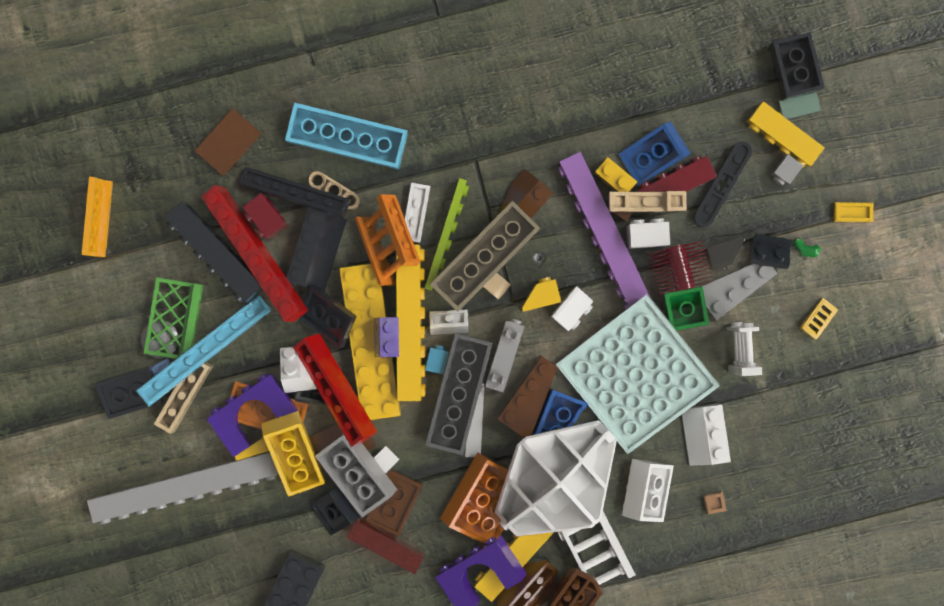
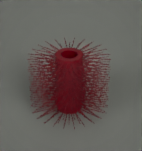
[647,241,714,295]

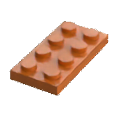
[230,381,309,430]

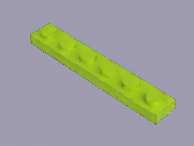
[425,178,469,291]

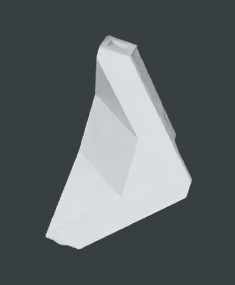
[495,420,617,536]

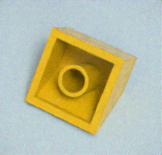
[521,277,561,312]

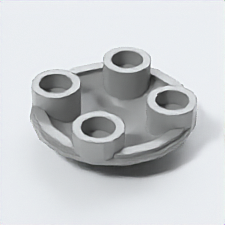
[141,320,180,358]

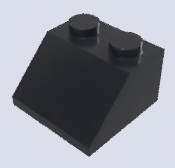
[310,486,361,535]

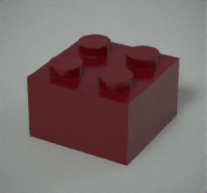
[243,193,289,240]

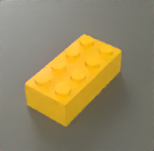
[261,411,325,497]

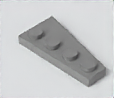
[703,264,777,320]

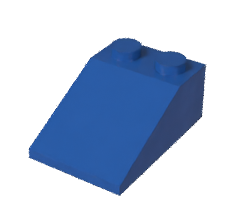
[618,122,691,186]

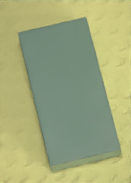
[778,92,821,119]

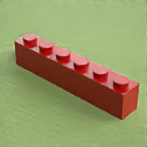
[293,333,377,447]

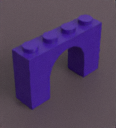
[207,373,299,457]
[435,535,527,606]

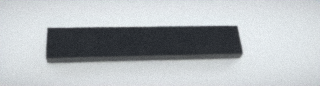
[238,167,351,218]

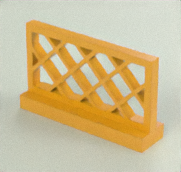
[82,177,113,257]

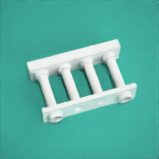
[726,322,762,376]
[558,511,635,585]

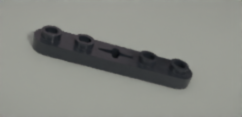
[694,141,752,227]

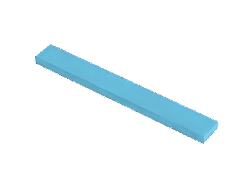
[136,295,271,406]

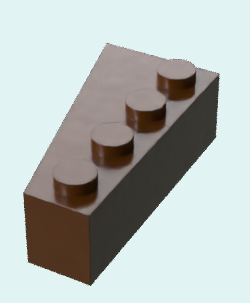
[497,356,558,438]

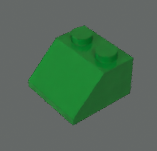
[664,286,709,331]

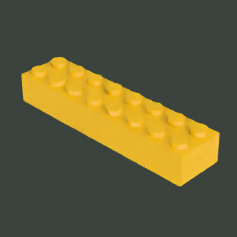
[396,245,426,401]
[340,264,401,420]

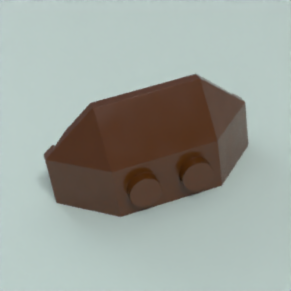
[496,560,559,606]
[547,567,603,606]

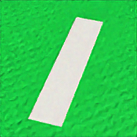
[465,383,484,457]

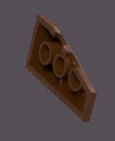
[497,169,554,218]

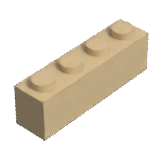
[154,362,213,434]

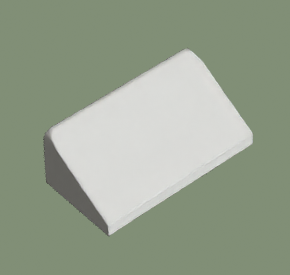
[429,310,469,335]

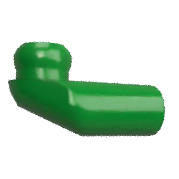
[793,237,821,258]

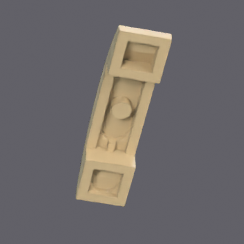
[609,191,687,212]

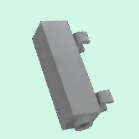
[485,318,524,392]

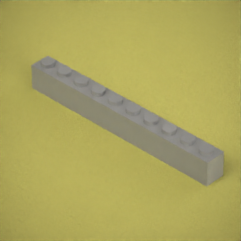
[87,452,279,525]

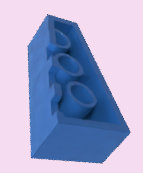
[532,388,588,435]

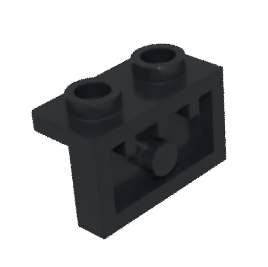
[750,234,793,269]

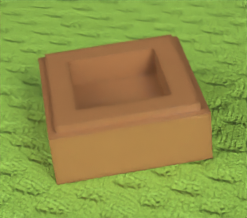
[703,491,727,515]

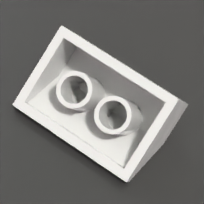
[682,403,731,466]
[622,459,673,522]

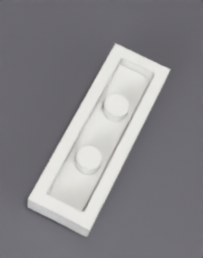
[405,183,430,243]

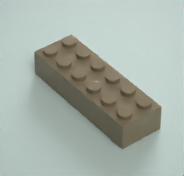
[430,201,540,312]

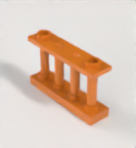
[355,194,420,286]

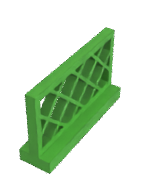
[144,277,204,359]

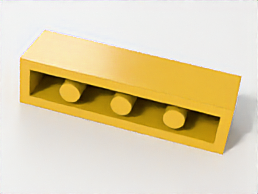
[746,101,825,168]

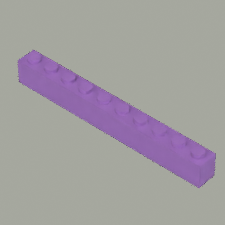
[557,152,650,310]

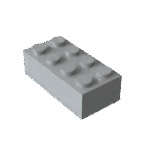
[315,434,398,517]

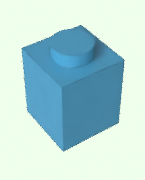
[425,345,449,374]

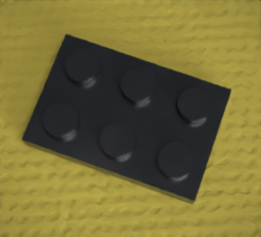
[300,284,357,349]
[95,366,163,419]

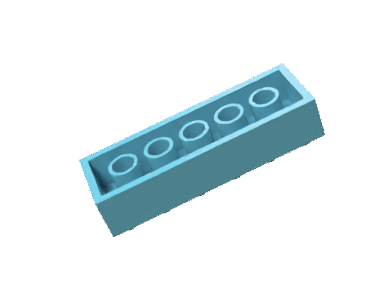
[285,103,408,170]

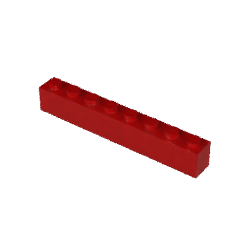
[201,185,309,322]

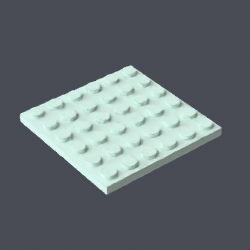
[556,294,720,454]

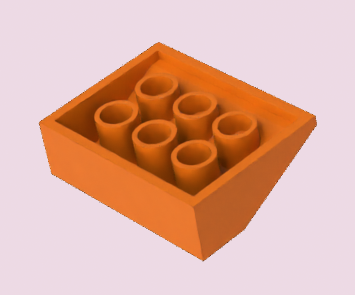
[440,452,509,543]

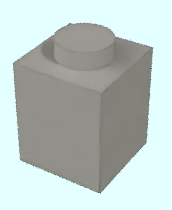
[771,154,803,186]

